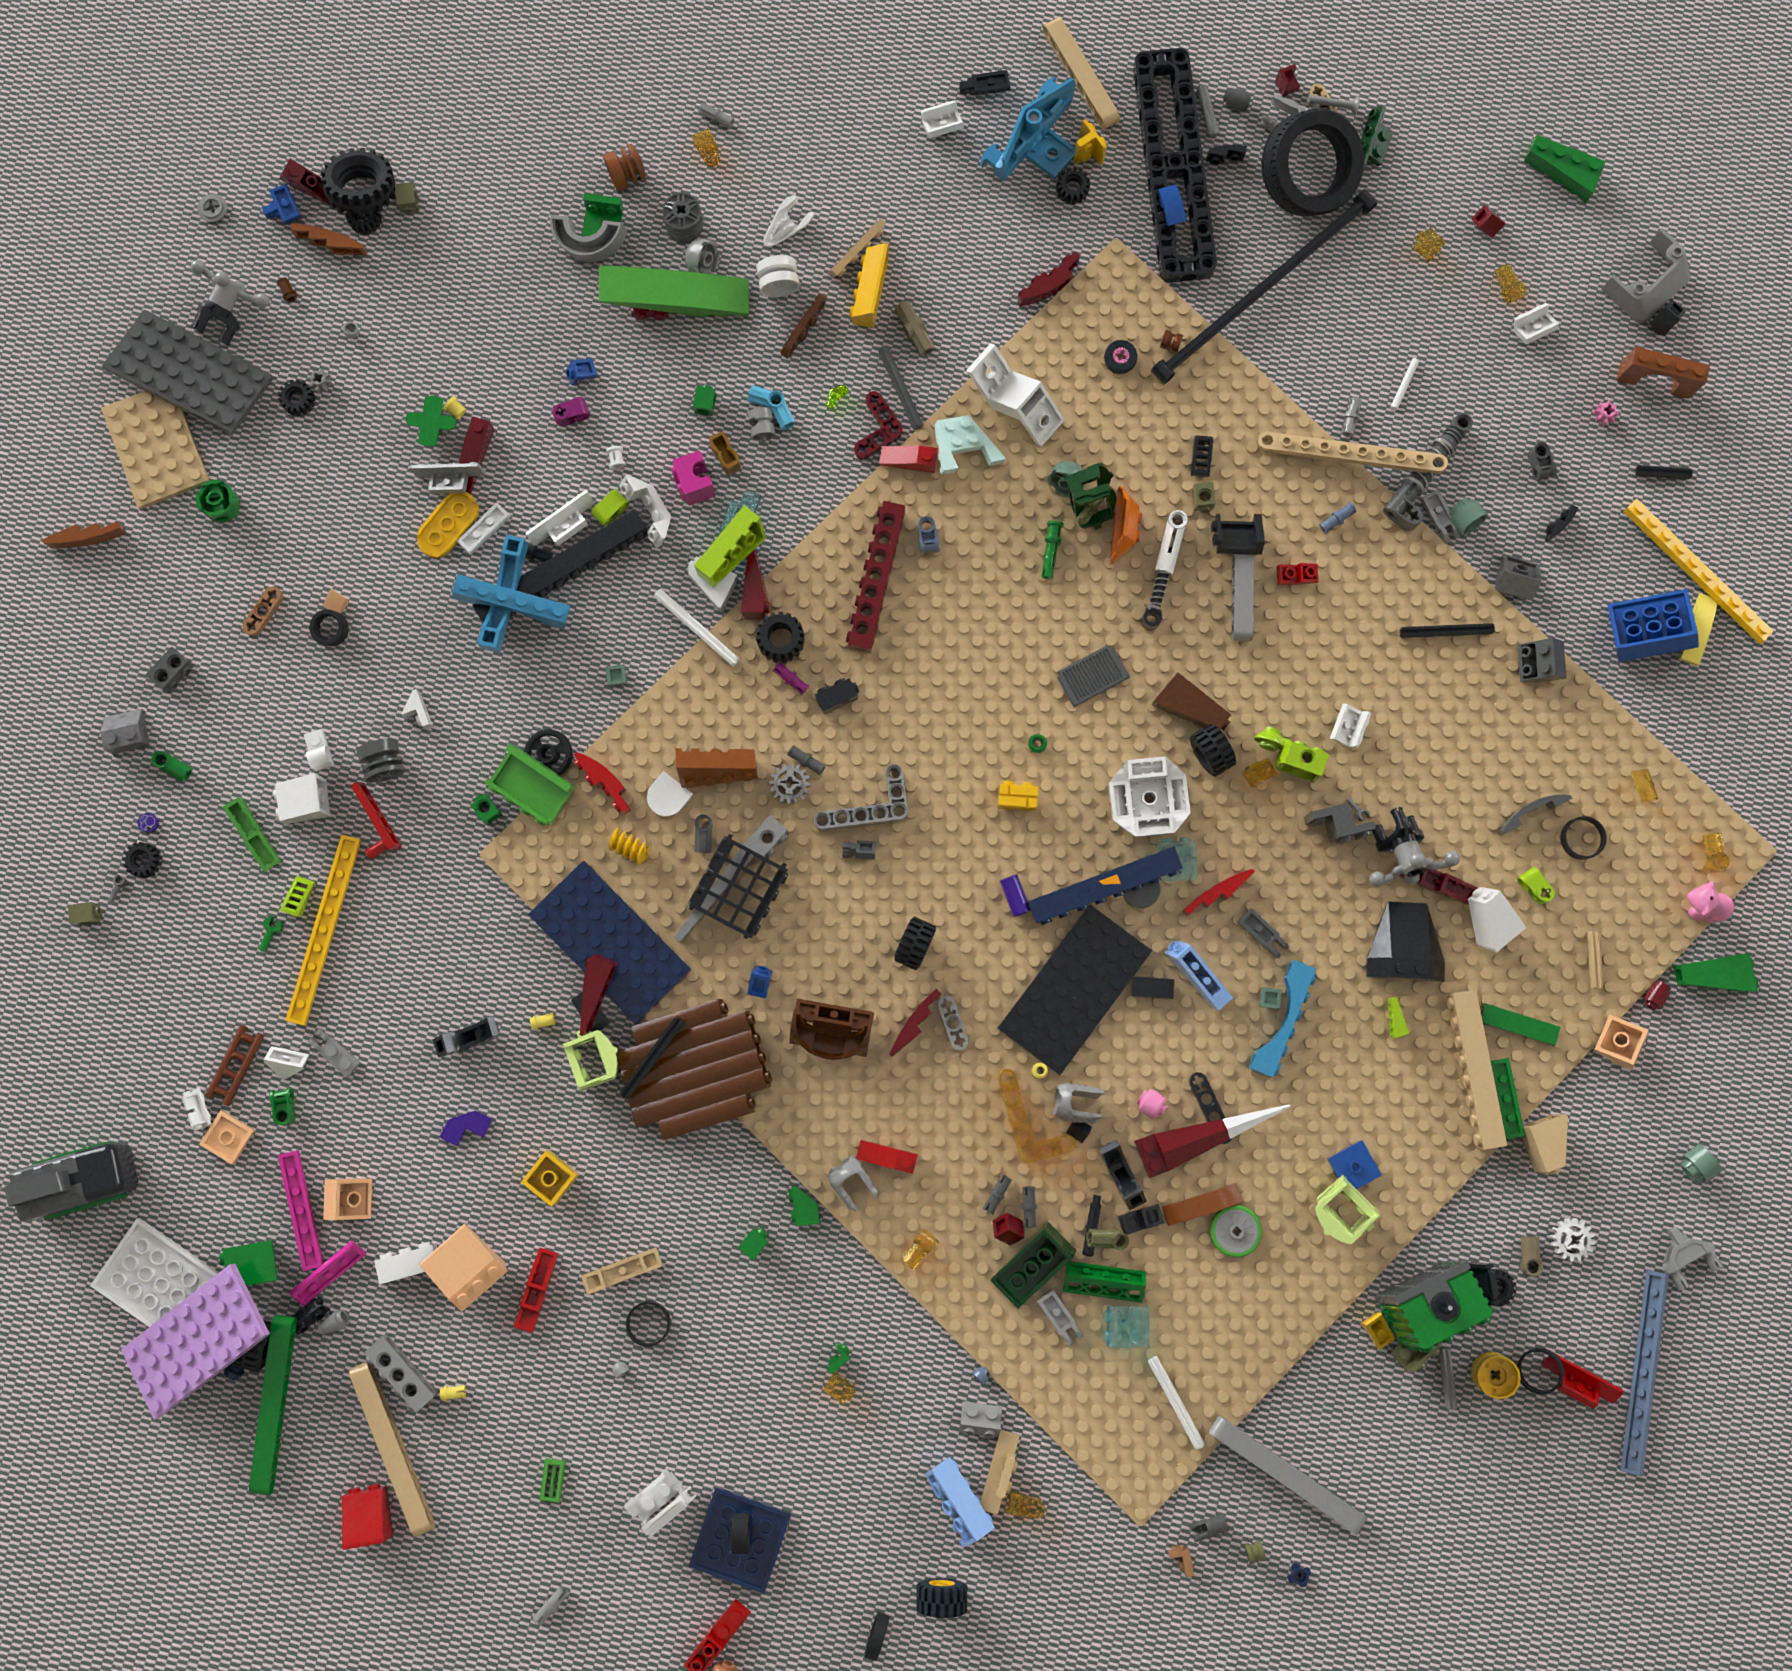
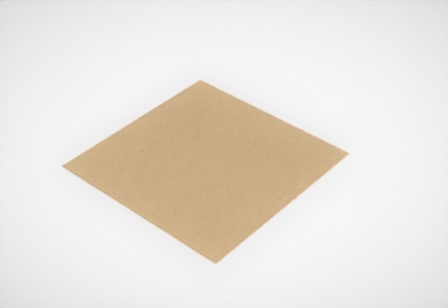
[480,238,1776,1526]

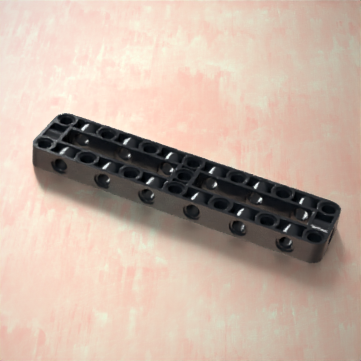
[1133,48,1217,283]

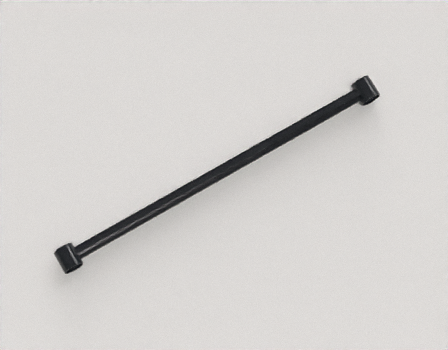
[1151,189,1378,385]

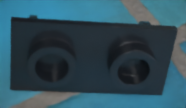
[291,1297,330,1335]

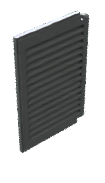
[1057,645,1130,707]

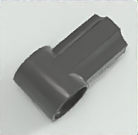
[694,814,713,853]

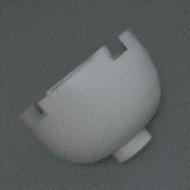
[685,238,720,274]

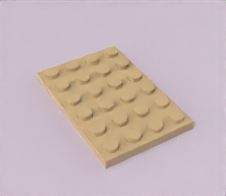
[101,391,210,510]

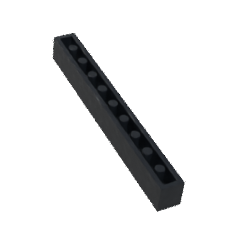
[472,509,648,623]

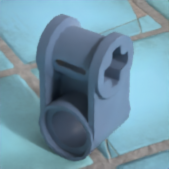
[918,516,940,555]

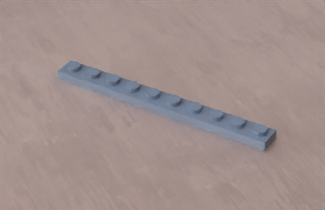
[1620,1270,1669,1476]

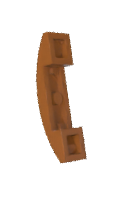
[1162,1183,1243,1226]

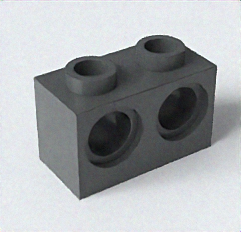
[146,647,194,693]

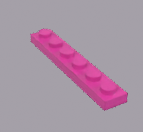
[278,1150,324,1271]

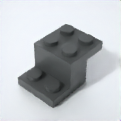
[1304,803,1376,844]

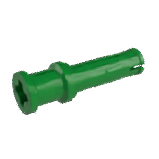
[1041,521,1064,579]

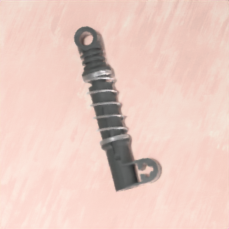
[1383,413,1473,531]

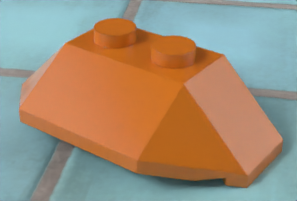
[1110,486,1142,564]

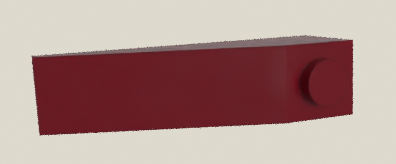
[459,416,495,495]
[741,549,771,620]
[579,954,618,1036]

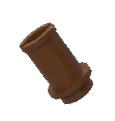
[277,277,297,303]

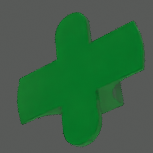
[405,396,457,446]

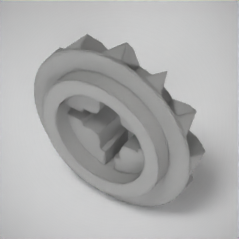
[198,194,228,223]

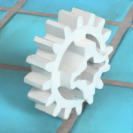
[1550,1218,1596,1262]

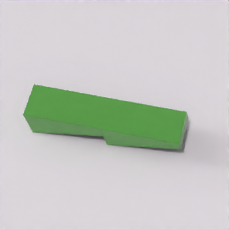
[222,796,281,872]

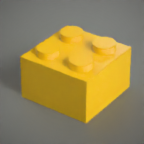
[521,1150,580,1207]

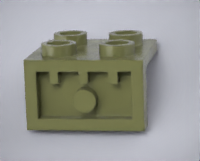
[1389,1343,1442,1373]

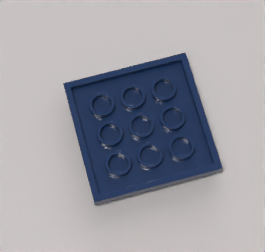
[688,1486,792,1594]

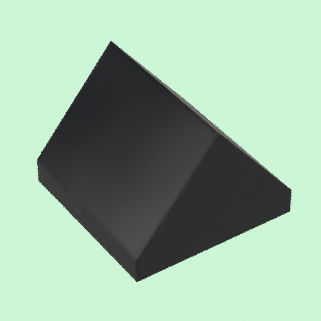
[1066,1122,1092,1143]

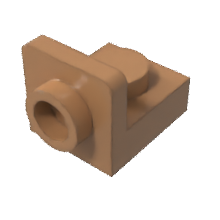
[1168,1545,1194,1577]

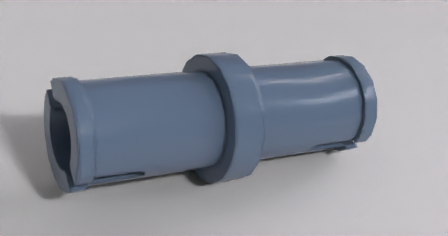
[1319,502,1357,534]

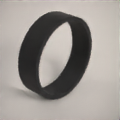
[1560,816,1607,860]
[626,1301,671,1347]
[1517,1348,1564,1395]
[864,1612,890,1662]

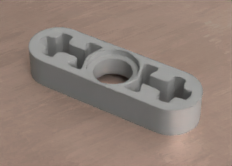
[938,996,968,1051]

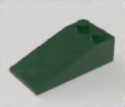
[990,1222,1077,1309]

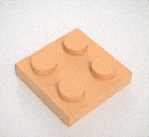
[199,1110,256,1165]

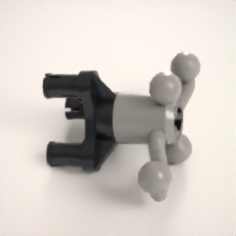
[190,260,270,346]
[1370,807,1460,887]

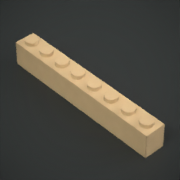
[1447,990,1507,1150]

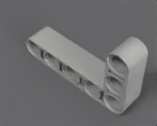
[814,764,908,831]

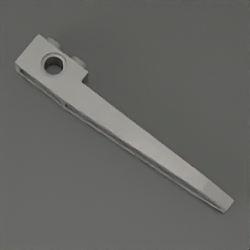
[674,815,788,943]

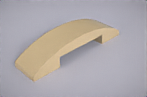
[581,1247,663,1295]

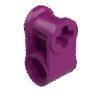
[552,397,590,427]

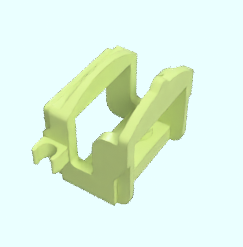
[563,1030,618,1091]
[1315,1175,1380,1244]

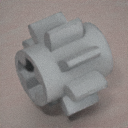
[308,369,333,394]

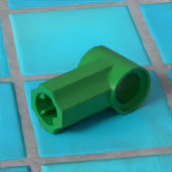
[151,751,193,782]

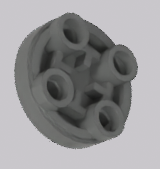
[1122,881,1161,909]

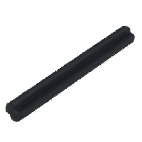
[1400,623,1495,638]
[620,1017,684,1099]

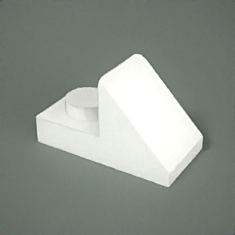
[402,689,434,730]

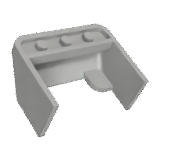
[1601,228,1691,323]

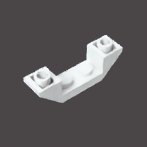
[619,475,671,548]

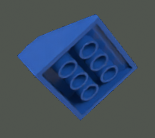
[1608,589,1699,662]

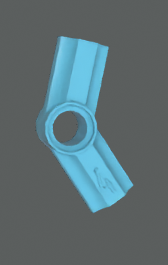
[747,385,796,430]

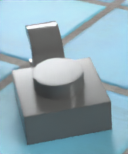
[842,840,876,860]

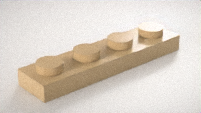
[828,218,886,278]

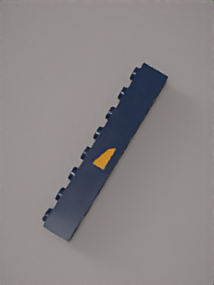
[1028,846,1183,925]

